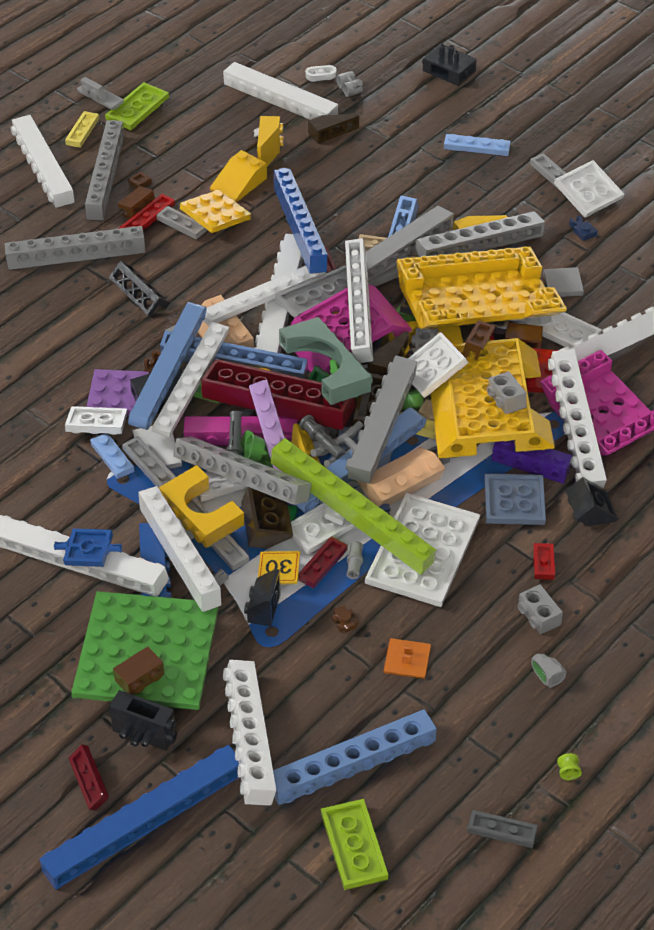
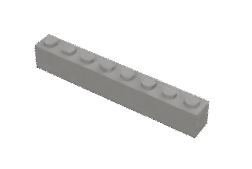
[366,206,454,283]
[345,356,417,484]

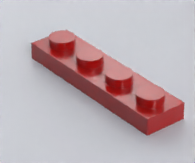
[118,194,175,230]

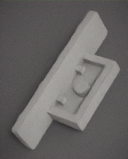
[77,77,124,110]

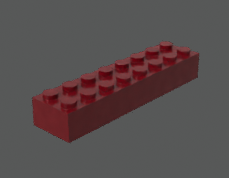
[201,359,355,430]

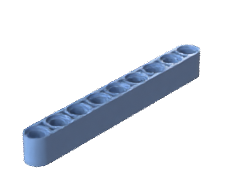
[128,302,207,430]
[296,407,426,513]

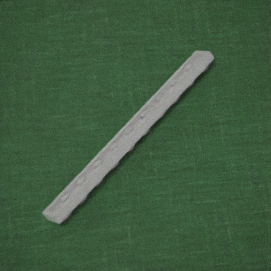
[122,436,249,571]

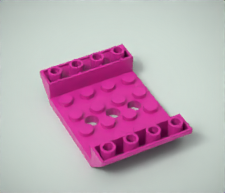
[291,285,412,375]
[541,350,654,455]

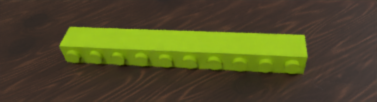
[271,438,436,575]

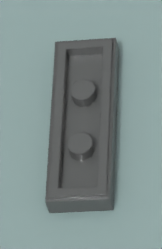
[467,810,538,848]

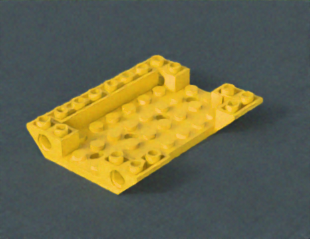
[397,247,567,329]
[431,338,554,458]

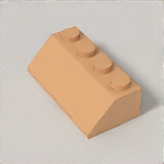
[198,295,254,348]
[357,447,445,507]

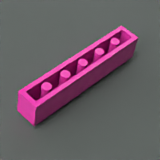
[184,416,298,446]

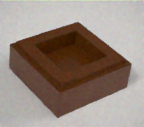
[128,171,152,189]

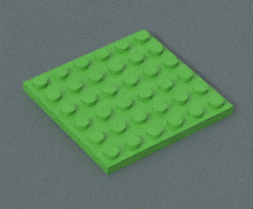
[71,591,219,710]

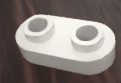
[305,65,336,82]

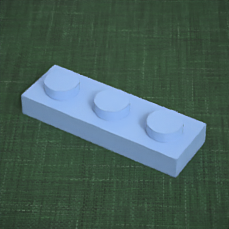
[90,433,134,479]

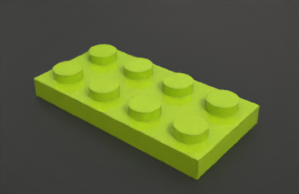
[105,82,169,130]
[321,799,388,890]

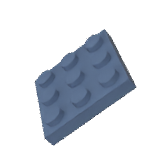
[484,474,546,525]

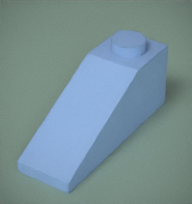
[388,195,419,237]

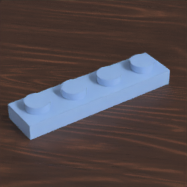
[444,134,510,156]

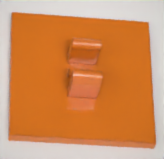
[383,638,431,679]

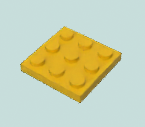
[180,190,251,233]

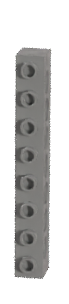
[85,120,124,220]
[415,211,545,257]
[4,226,145,270]
[173,436,312,505]

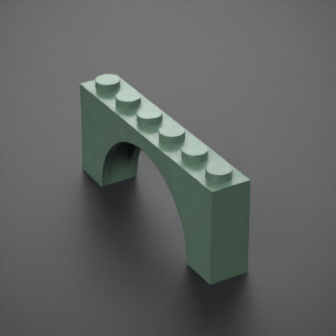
[279,317,373,405]

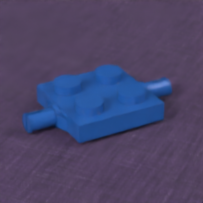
[54,528,122,567]

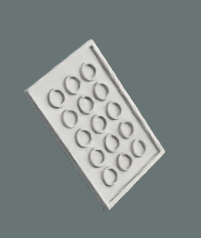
[365,493,480,607]

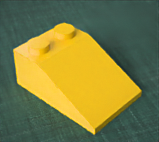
[257,116,284,166]
[210,150,267,202]

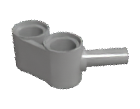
[336,71,363,97]

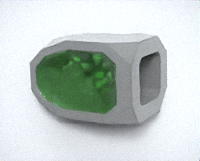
[531,654,566,688]

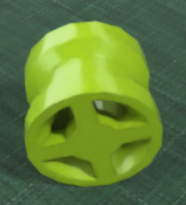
[557,753,582,780]

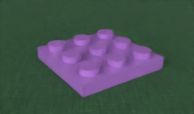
[87,369,149,416]

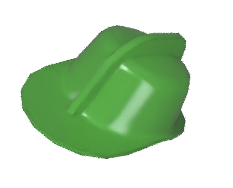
[401,388,424,411]
[241,431,269,462]

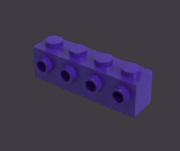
[492,440,572,484]

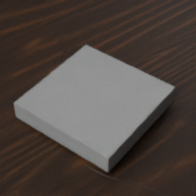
[543,267,584,297]

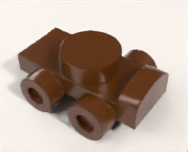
[332,605,359,633]

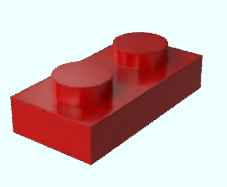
[533,543,555,580]

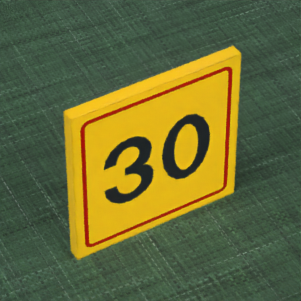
[258,551,300,584]

